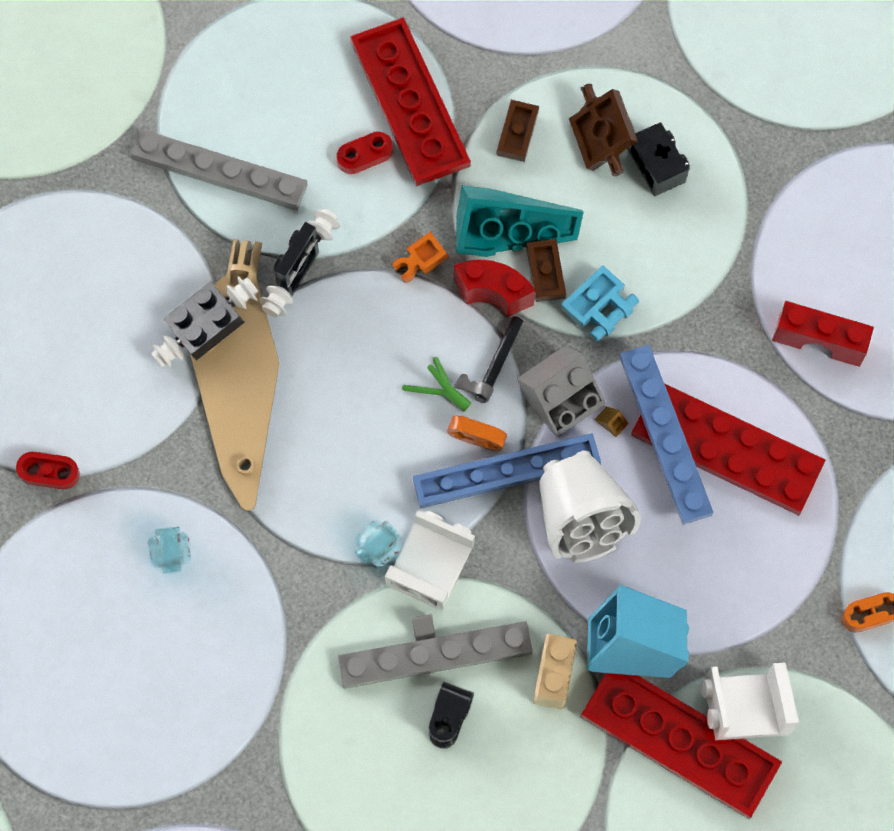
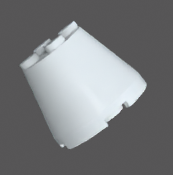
[539,451,641,563]

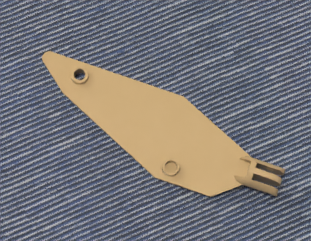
[190,239,280,511]

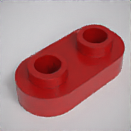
[336,131,393,174]
[16,452,80,490]

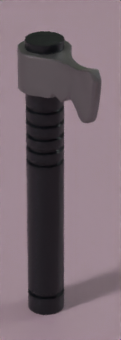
[454,316,523,403]

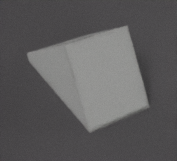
[412,614,435,641]

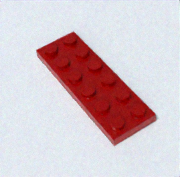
[350,17,471,187]
[631,383,826,516]
[580,673,782,819]

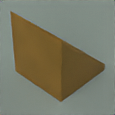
[594,406,629,437]

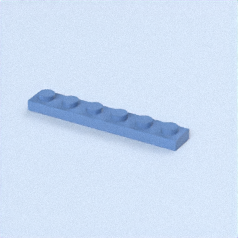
[619,345,714,525]
[413,433,601,509]

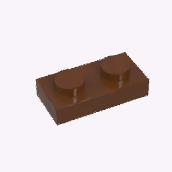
[496,99,539,162]
[526,239,566,302]

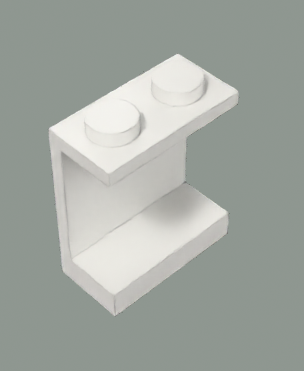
[385,510,475,611]
[701,663,799,740]

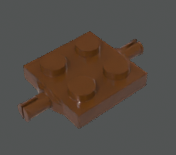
[569,83,638,176]

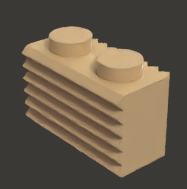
[533,634,578,709]

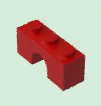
[772,300,874,367]

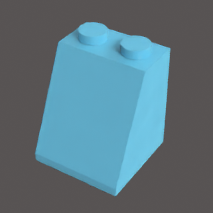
[587,585,689,678]

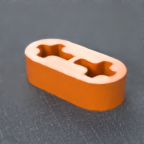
[447,415,507,451]
[842,592,894,633]

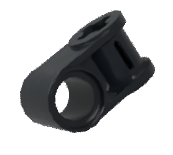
[429,682,474,749]

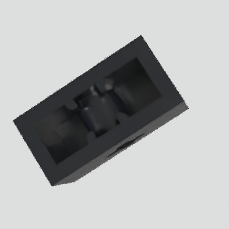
[627,122,690,197]

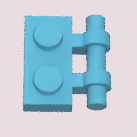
[561,265,639,342]

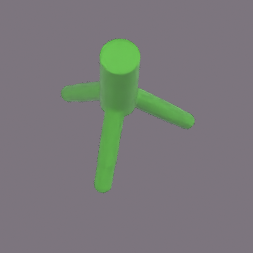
[402,357,472,412]

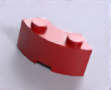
[453,260,536,317]

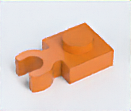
[392,231,449,283]

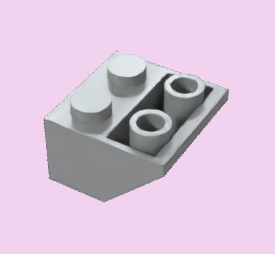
[517,345,606,438]

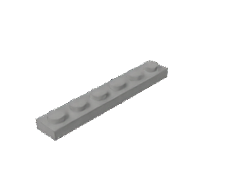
[130,129,308,211]
[338,621,533,689]

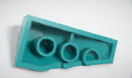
[456,185,584,257]

